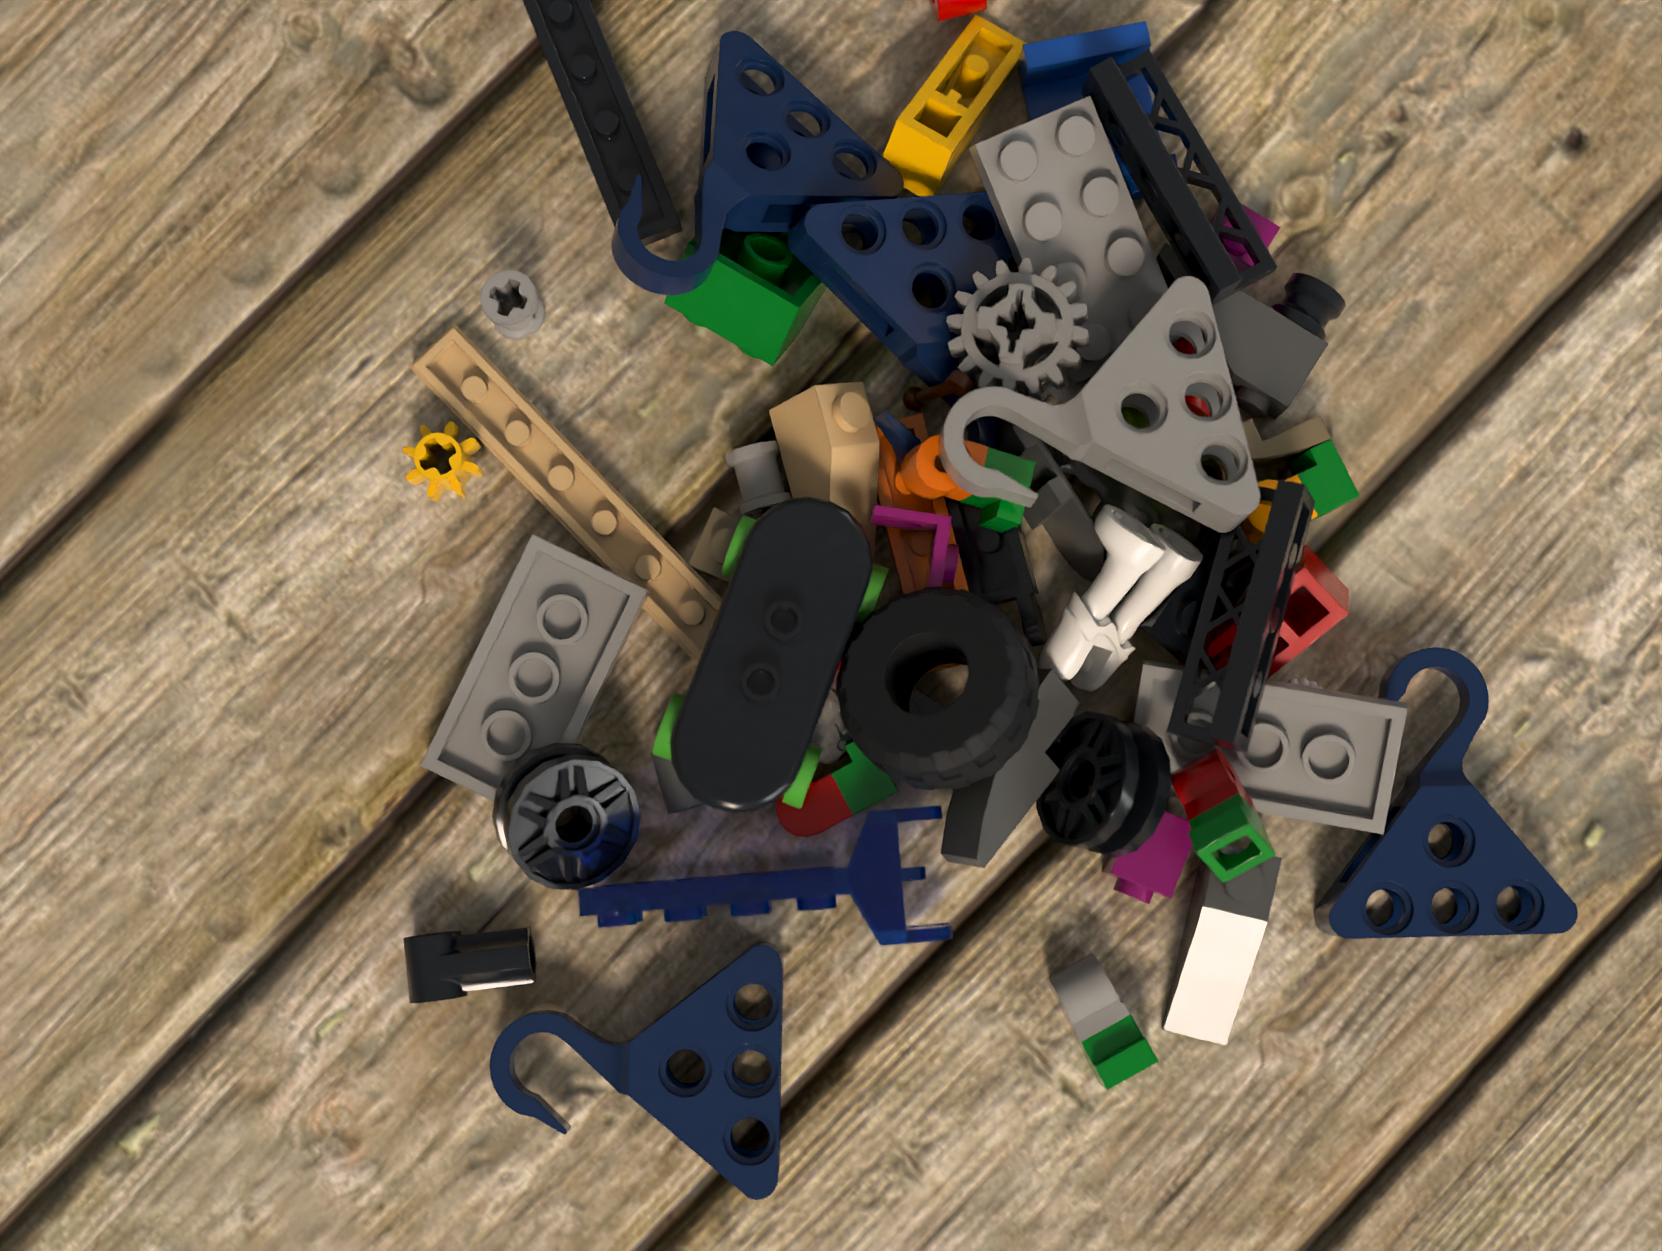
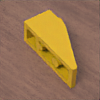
[882,14,1028,197]

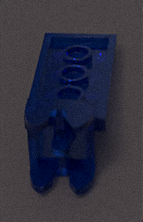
[578,805,953,946]

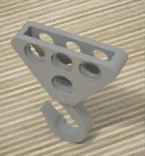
[939,276,1260,533]

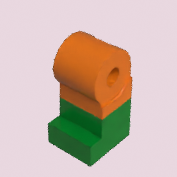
[901,434,1036,533]

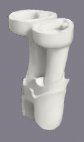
[1038,505,1203,692]

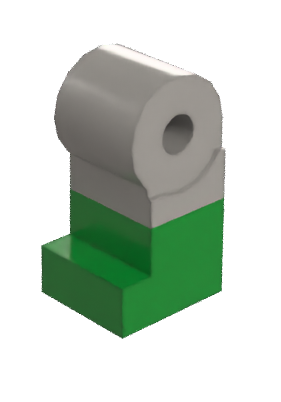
[1047,953,1159,1090]

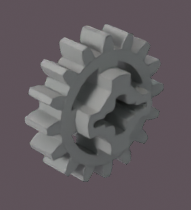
[947,258,1090,400]

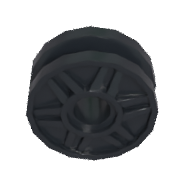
[1036,711,1171,858]
[492,743,641,890]

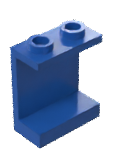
[1017,21,1178,200]

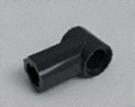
[403,927,537,1003]

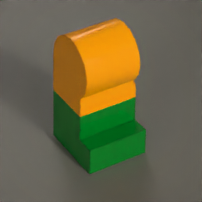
[1238,439,1360,545]

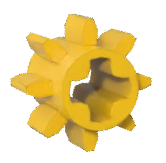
[402,421,484,502]

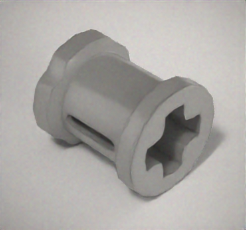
[480,269,546,340]
[725,441,793,518]

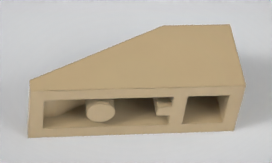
[769,381,880,562]

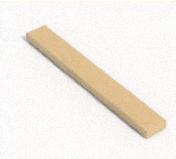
[409,324,722,664]

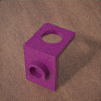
[869,505,959,588]

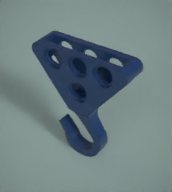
[611,31,904,295]
[787,192,1012,465]
[1314,647,1578,939]
[490,941,784,1200]

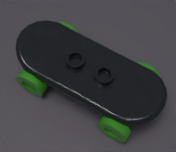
[652,497,890,813]

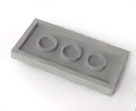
[969,96,1182,386]
[420,534,650,802]
[1134,659,1408,834]

